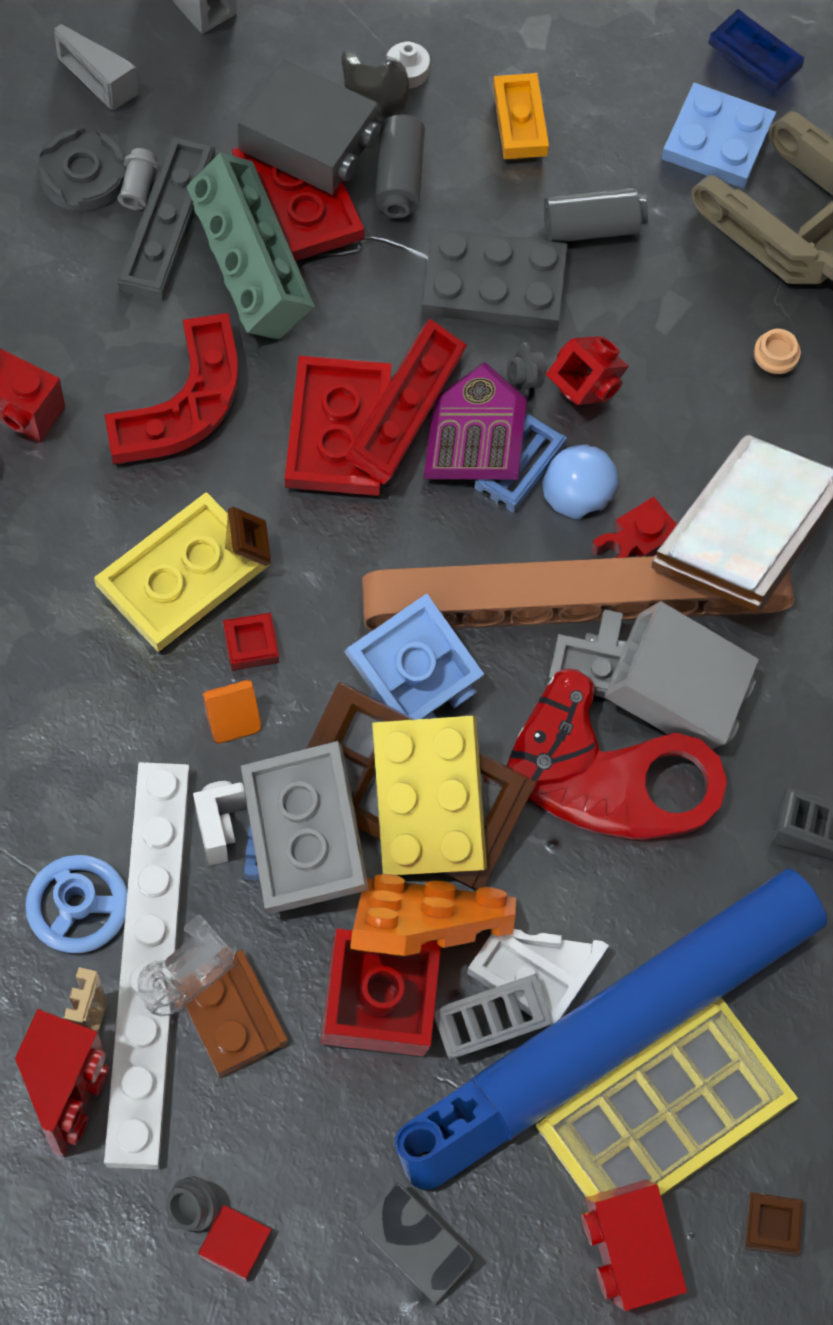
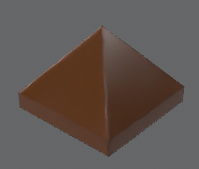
[225,507,271,566]

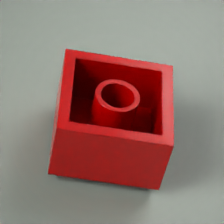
[320,928,441,1057]

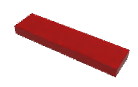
[345,319,467,485]

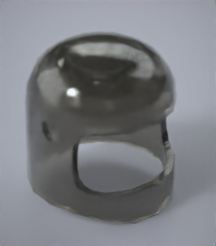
[342,51,409,121]

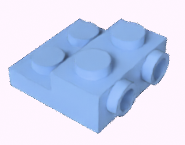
[344,594,484,719]

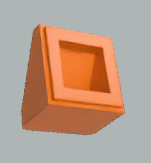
[203,680,261,744]

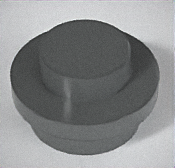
[166,1176,218,1231]

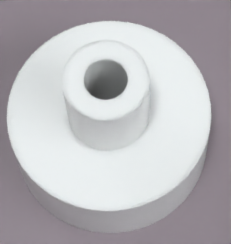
[386,41,430,89]

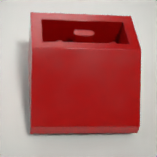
[15,1009,110,1157]

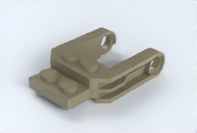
[691,111,833,284]

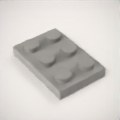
[241,741,369,914]

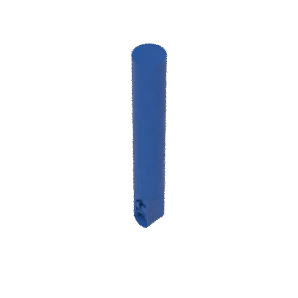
[395,868,827,1189]

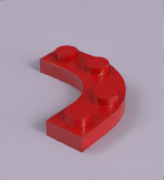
[104,313,238,464]

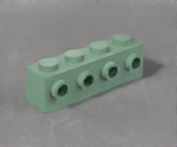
[186,152,315,340]

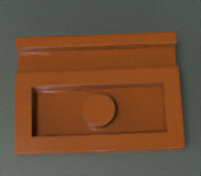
[174,950,288,1078]

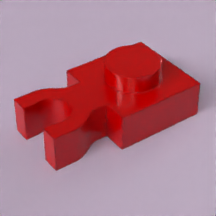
[591,496,677,558]

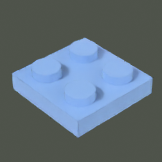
[661,83,776,189]

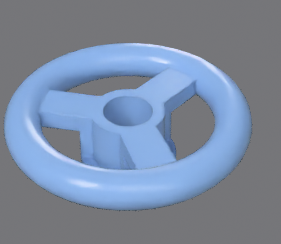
[25,855,127,953]

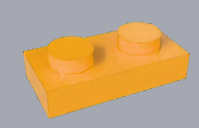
[493,73,549,159]

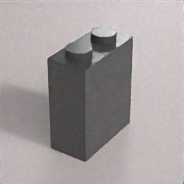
[237,59,381,195]

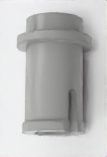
[118,148,160,210]

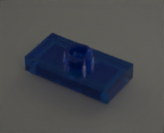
[708,9,805,93]

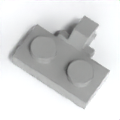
[547,609,627,698]

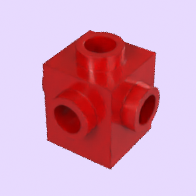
[545,336,629,405]

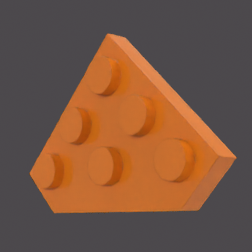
[350,874,516,956]

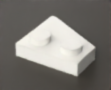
[467,929,609,1027]

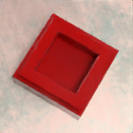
[223,612,280,671]
[198,1205,272,1282]

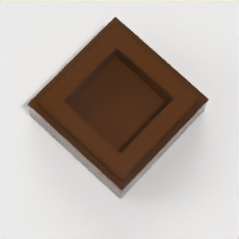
[743,1192,804,1257]

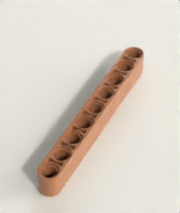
[361,551,795,631]

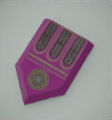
[424,361,527,480]

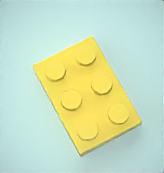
[94,492,270,652]
[372,715,487,875]

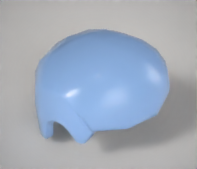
[542,444,619,519]

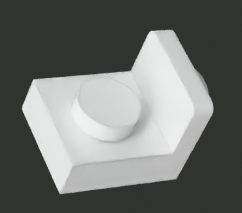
[193,781,247,866]

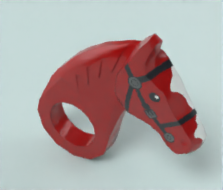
[483,668,727,841]

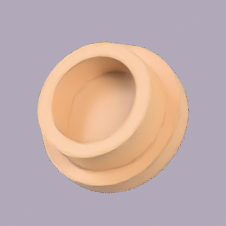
[754,329,801,374]

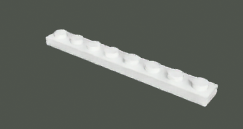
[104,762,190,1170]

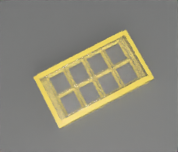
[536,997,798,1197]

